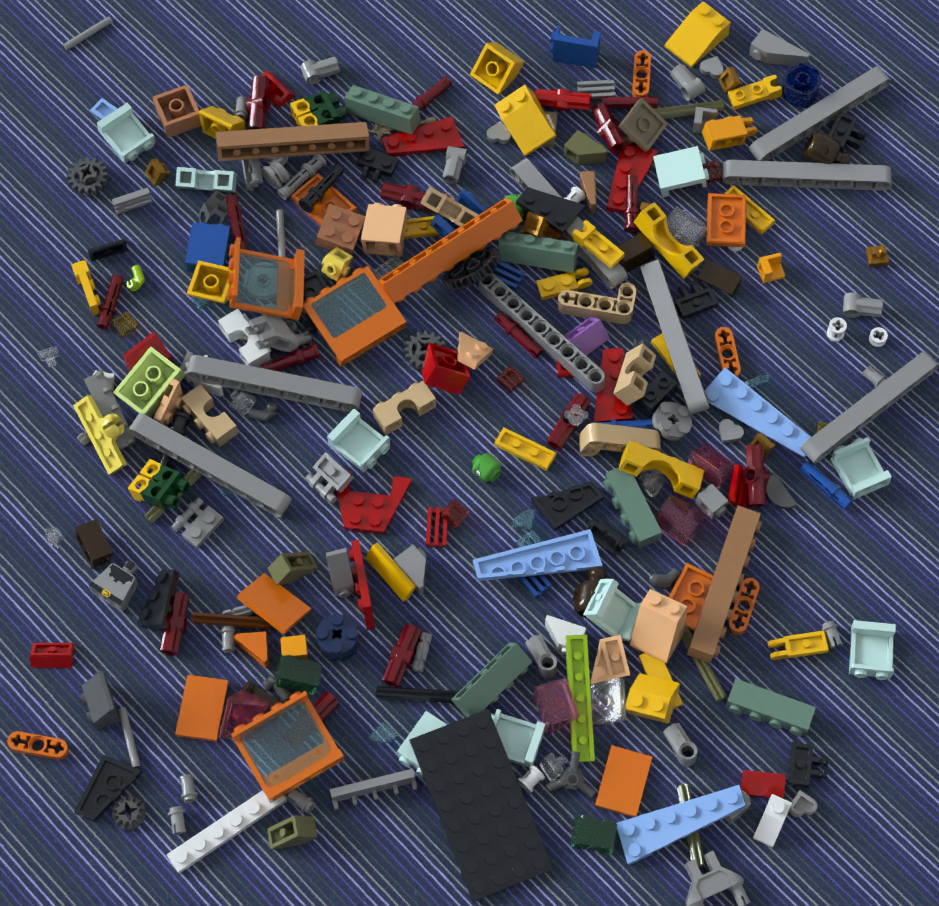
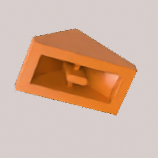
[234,631,269,669]

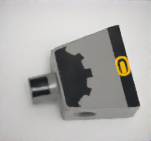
[89,560,138,612]

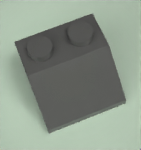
[80,671,121,730]

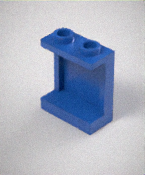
[550,25,601,68]
[430,189,488,238]
[185,222,232,273]

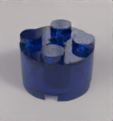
[782,63,822,108]

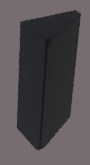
[87,239,128,261]

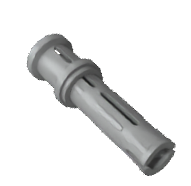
[277,154,327,200]

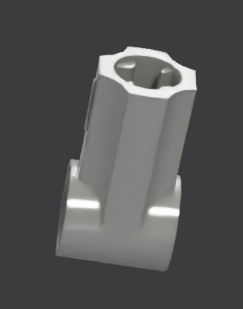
[300,57,340,85]
[670,64,705,101]
[443,146,467,184]
[843,293,883,318]
[525,635,557,678]
[663,723,697,767]

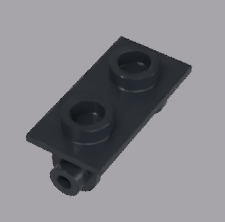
[586,518,629,556]

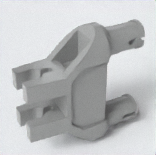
[245,304,312,352]
[684,851,751,906]

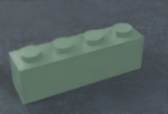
[344,85,421,135]
[499,231,579,273]
[603,467,662,549]
[451,643,532,717]
[726,678,816,736]

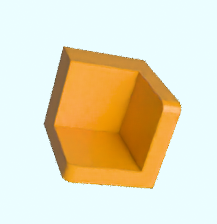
[757,253,785,283]
[280,635,308,664]

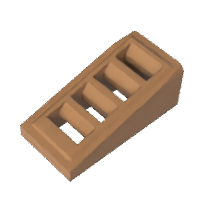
[579,171,596,214]

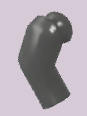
[249,402,278,421]
[649,568,680,588]
[263,676,291,701]

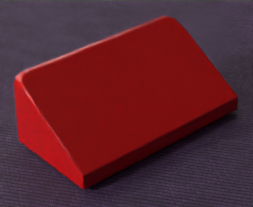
[262,70,295,108]
[30,643,75,668]
[741,770,786,799]

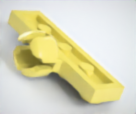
[73,395,127,475]

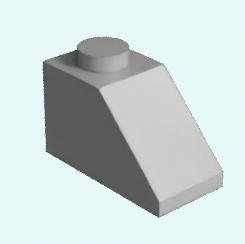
[394,545,427,595]

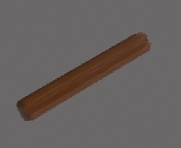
[191,612,273,629]

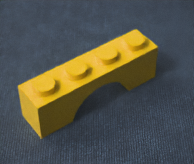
[634,202,705,279]
[618,441,704,499]

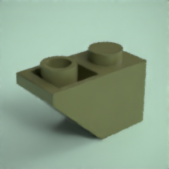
[564,130,608,165]

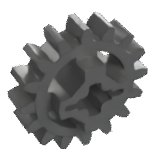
[67,157,109,197]
[404,330,445,371]

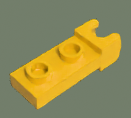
[727,75,782,110]
[572,220,625,269]
[71,260,101,316]

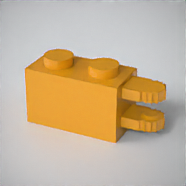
[702,116,758,151]

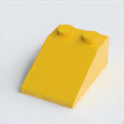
[664,1,731,68]
[494,85,556,156]

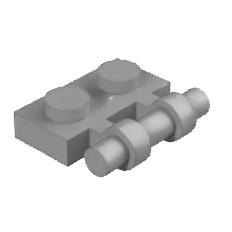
[305,452,354,503]
[171,498,224,549]

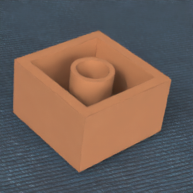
[152,85,201,138]
[315,203,366,255]

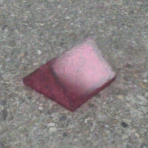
[688,444,736,489]
[655,493,709,547]
[533,678,580,735]
[219,689,269,740]

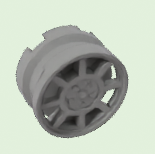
[261,159,290,190]

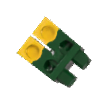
[290,90,347,126]
[128,459,191,511]

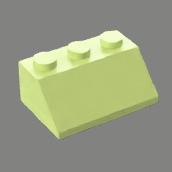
[113,347,186,418]

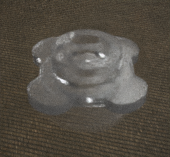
[564,404,588,426]
[45,527,64,548]

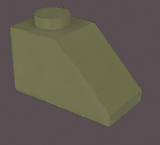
[268,552,318,585]
[267,815,317,850]

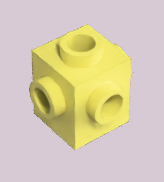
[321,247,353,281]

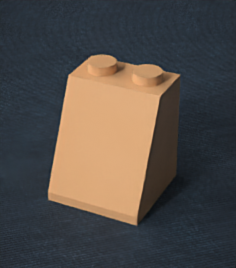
[361,203,408,257]
[630,589,687,663]

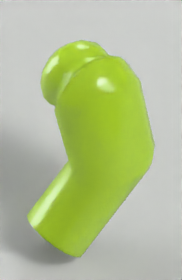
[127,265,145,291]

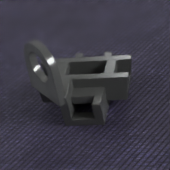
[199,189,243,224]

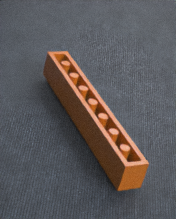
[378,198,523,303]

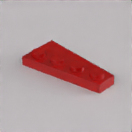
[381,116,465,157]
[607,144,659,214]
[593,348,633,423]
[348,540,375,630]

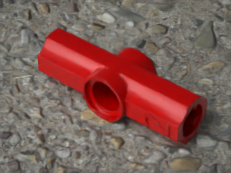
[535,89,592,111]

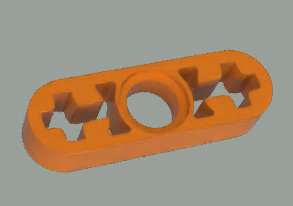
[632,50,651,97]
[714,327,741,378]
[728,578,760,635]
[7,731,69,760]

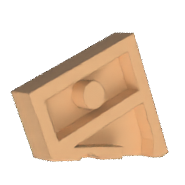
[457,332,493,370]
[154,379,184,426]
[591,635,630,685]

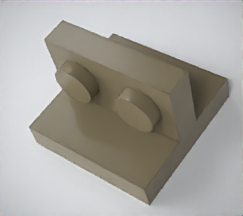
[619,98,668,152]

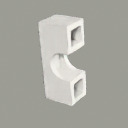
[218,309,271,367]

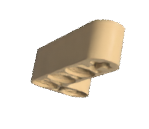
[558,283,636,324]
[579,423,661,456]

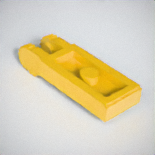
[536,268,593,300]
[767,631,829,660]

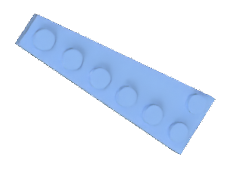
[705,368,811,458]
[473,529,602,581]
[616,785,746,865]

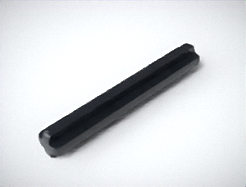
[376,686,458,703]

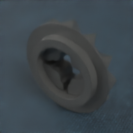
[112,796,146,830]

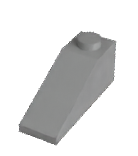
[749,29,810,67]
[326,548,355,598]

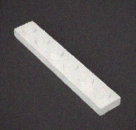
[167,790,287,874]

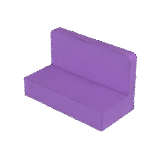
[564,316,609,356]

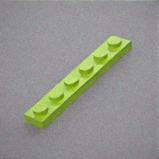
[565,635,595,762]

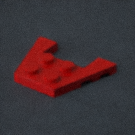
[337,471,411,534]

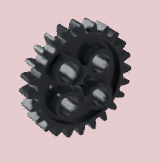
[442,247,501,291]

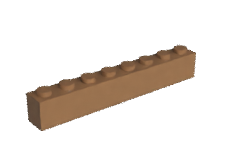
[216,122,369,161]
[687,505,762,663]

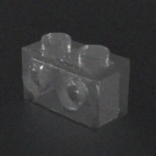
[667,206,708,249]

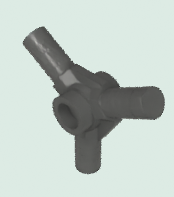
[546,751,596,798]

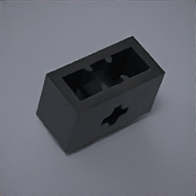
[635,371,678,419]

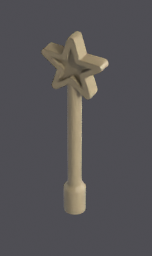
[370,116,436,141]

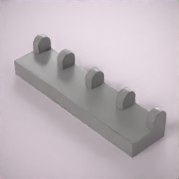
[84,370,136,450]
[330,769,417,810]

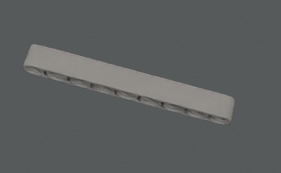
[749,66,891,161]
[509,159,628,289]
[723,160,892,191]
[640,259,710,415]
[478,273,605,393]
[800,351,939,464]
[185,355,362,412]
[128,413,292,517]

